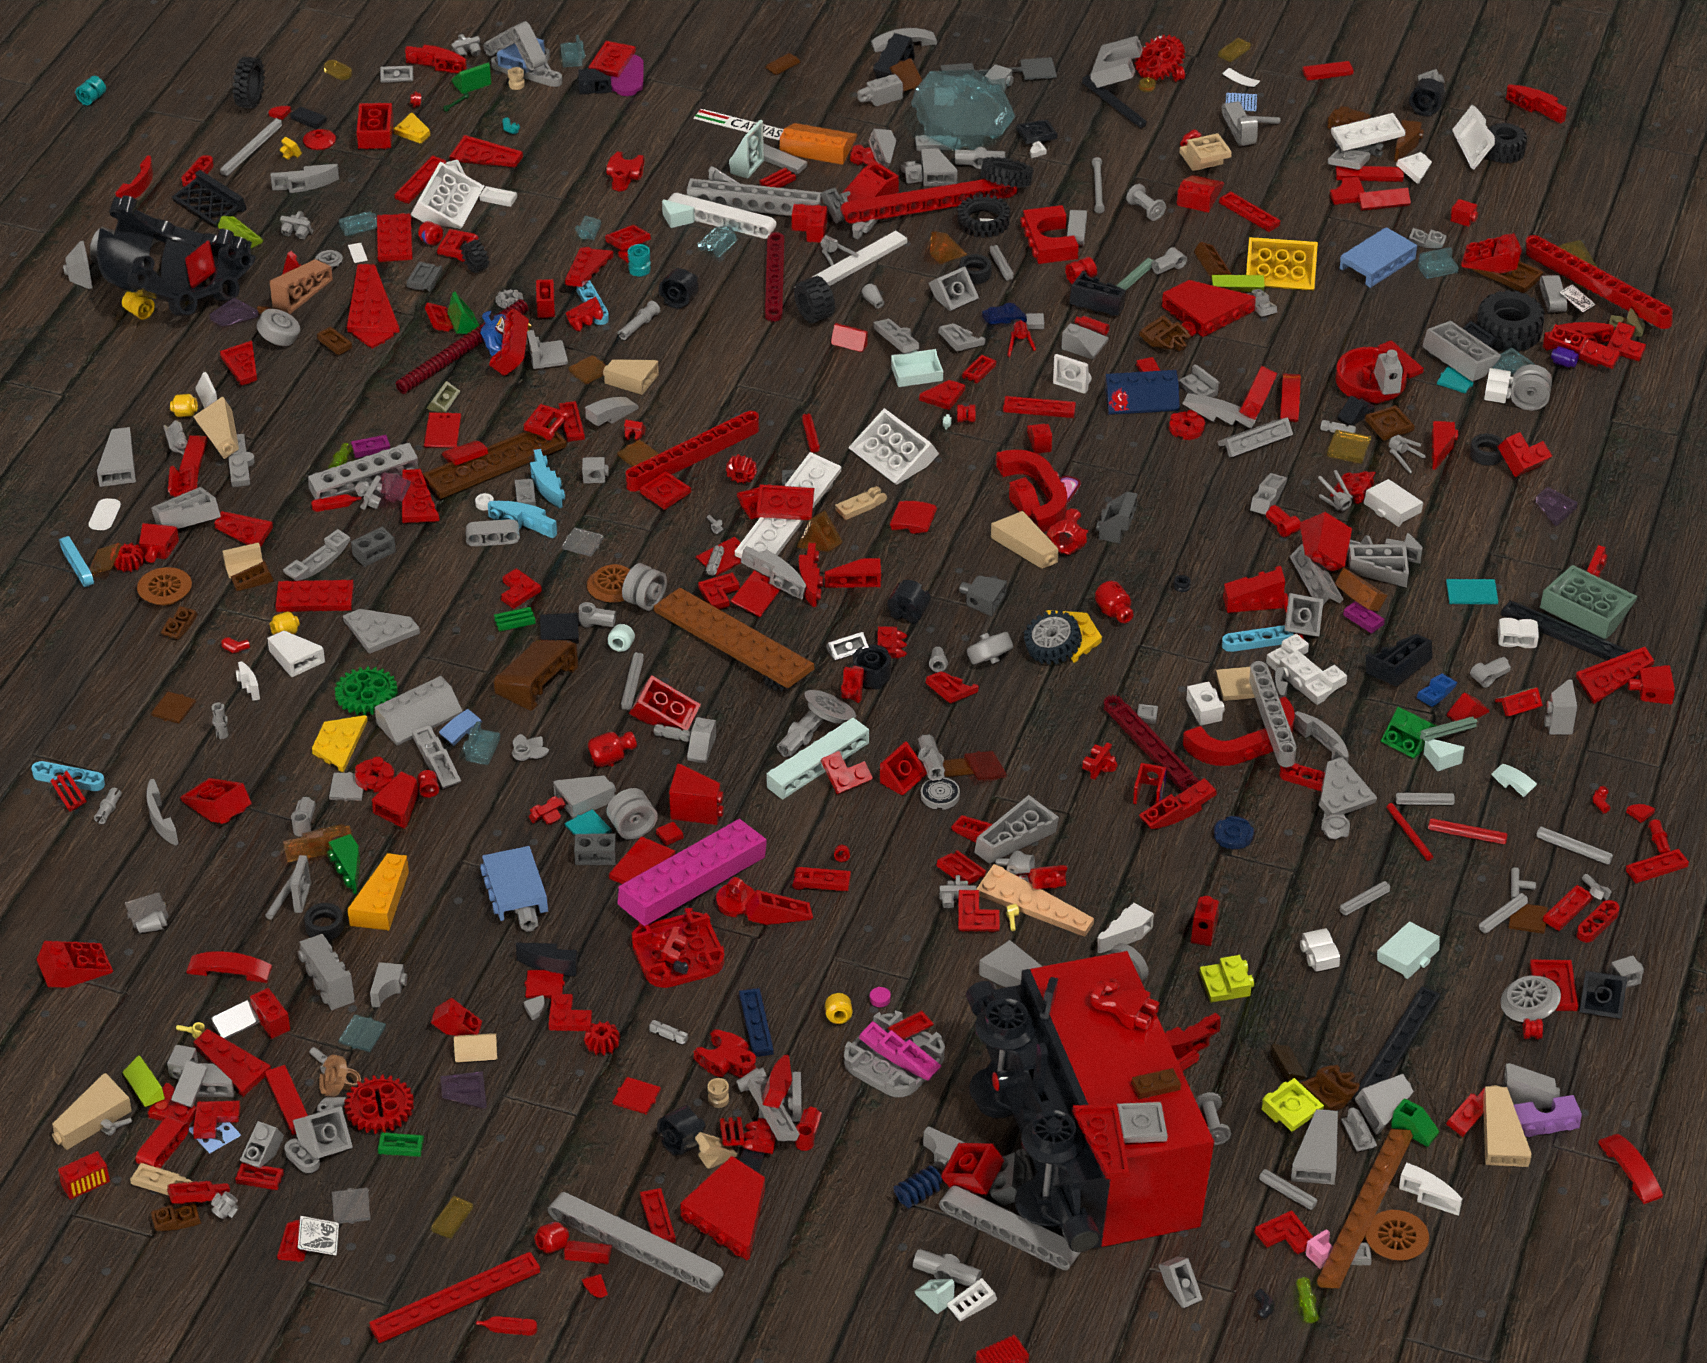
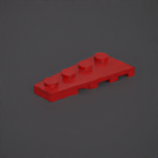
[449,135,523,167]
[565,247,614,287]
[402,469,439,523]
[1576,647,1654,704]
[193,1029,271,1097]
[1072,1104,1130,1179]

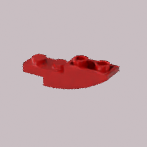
[405,44,467,73]
[1506,84,1567,124]
[1543,322,1614,350]
[1548,324,1620,369]
[799,543,823,607]
[1139,778,1217,829]
[1165,1013,1221,1058]

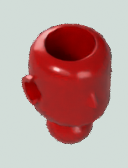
[1095,580,1134,623]
[588,732,637,767]

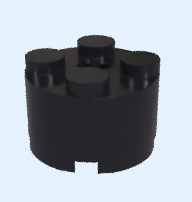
[1409,78,1445,116]
[658,268,699,309]
[887,580,931,624]
[853,644,891,690]
[657,1105,706,1156]

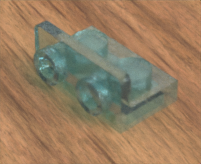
[560,35,585,67]
[339,211,377,236]
[697,226,737,257]
[1418,247,1458,279]
[463,721,500,765]

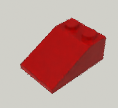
[1177,175,1224,213]
[629,675,701,731]
[180,778,252,824]

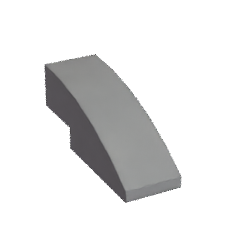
[585,397,638,426]
[1250,473,1288,515]

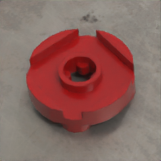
[1169,410,1205,440]
[355,757,394,792]

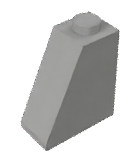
[921,148,957,186]
[553,776,616,819]
[1502,1063,1560,1109]
[1355,1074,1414,1135]

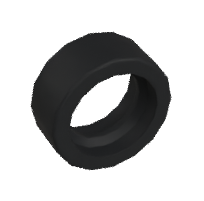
[959,254,992,284]
[1470,433,1503,466]
[304,903,344,941]

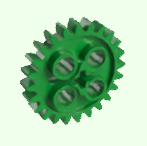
[335,666,398,715]

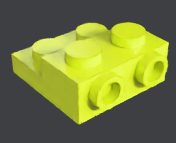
[1199,955,1254,1003]
[1261,1078,1324,1132]

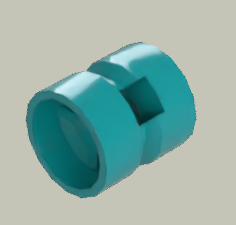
[75,76,106,105]
[628,244,651,277]

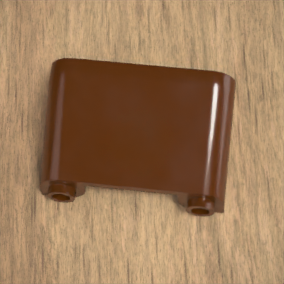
[494,640,578,711]

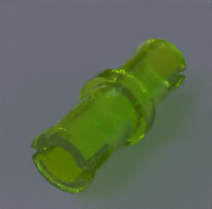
[328,443,352,469]
[1296,1278,1319,1323]

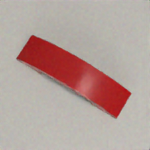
[115,155,153,199]
[1280,373,1301,422]
[186,951,272,983]
[1598,1134,1663,1204]

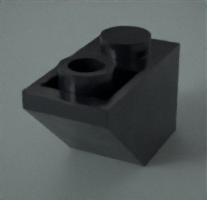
[578,69,612,94]

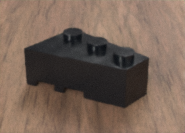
[873,33,916,79]
[1069,271,1126,316]
[1365,634,1432,686]

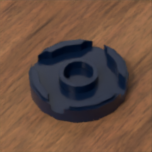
[1214,816,1254,849]

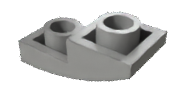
[1408,228,1446,248]
[1247,289,1277,316]

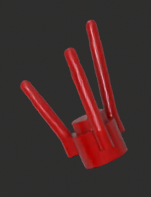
[1007,320,1036,357]

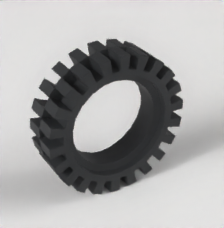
[233,56,265,109]
[980,157,1034,187]
[958,194,1010,238]

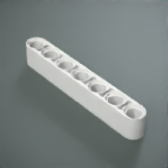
[668,193,777,239]

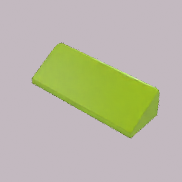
[218,216,263,248]
[1212,275,1265,292]
[122,1056,165,1107]

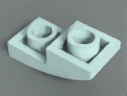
[1491,764,1537,797]

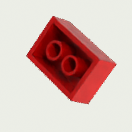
[356,103,394,149]

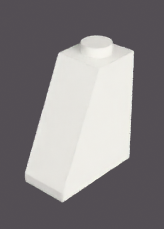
[267,631,325,677]

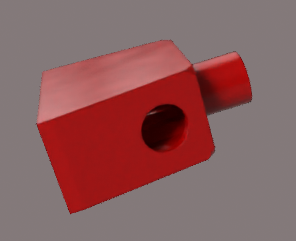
[139,523,179,563]
[1628,665,1675,704]
[1191,896,1219,947]

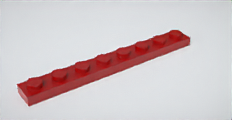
[369,1252,540,1343]

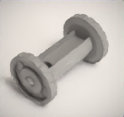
[1126,184,1166,221]
[1195,1092,1231,1145]

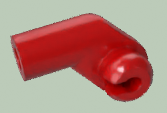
[1592,786,1611,814]

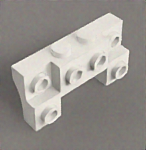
[1266,634,1347,705]

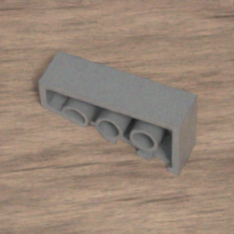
[974,795,1059,864]
[298,934,355,1010]

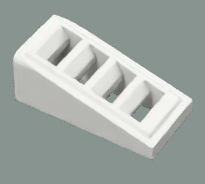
[947,1278,997,1321]

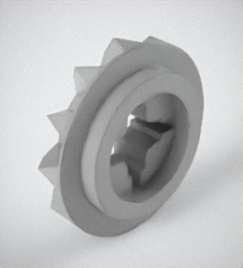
[315,250,343,270]
[496,289,523,308]

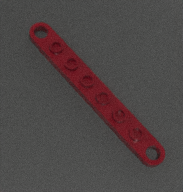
[765,232,784,322]
[1104,695,1200,792]

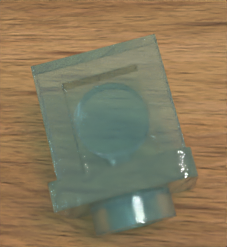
[575,216,601,240]

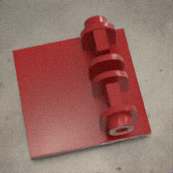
[1330,471,1376,504]

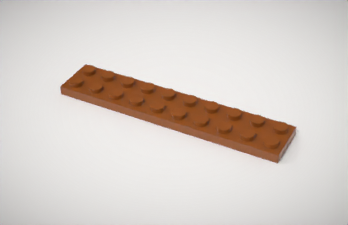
[653,588,815,688]

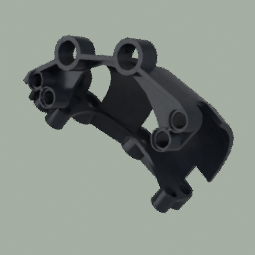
[97,195,256,316]

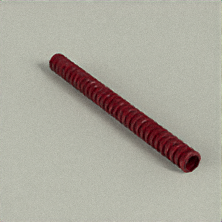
[396,299,529,394]

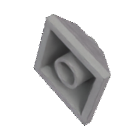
[63,241,92,289]
[1062,323,1109,359]
[1285,593,1324,637]

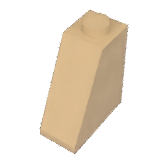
[603,360,659,395]

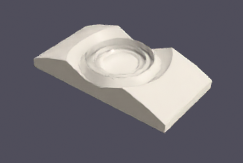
[1452,105,1495,169]

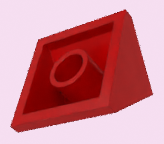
[880,741,927,795]

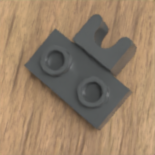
[820,188,850,224]

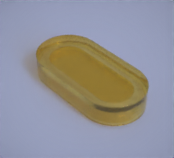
[324,60,352,80]

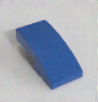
[1417,674,1457,707]

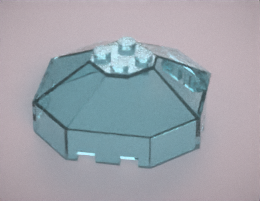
[911,69,1016,150]

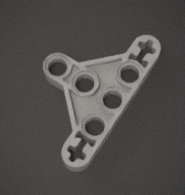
[491,47,562,87]

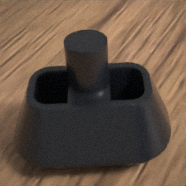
[673,961,688,974]

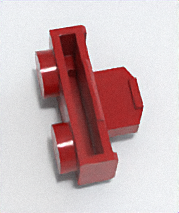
[529,796,566,825]

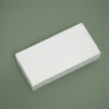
[480,186,517,207]

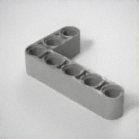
[483,21,546,70]

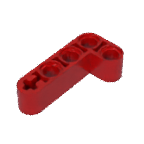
[489,309,529,376]

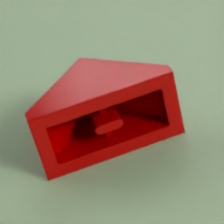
[1447,692,1489,722]

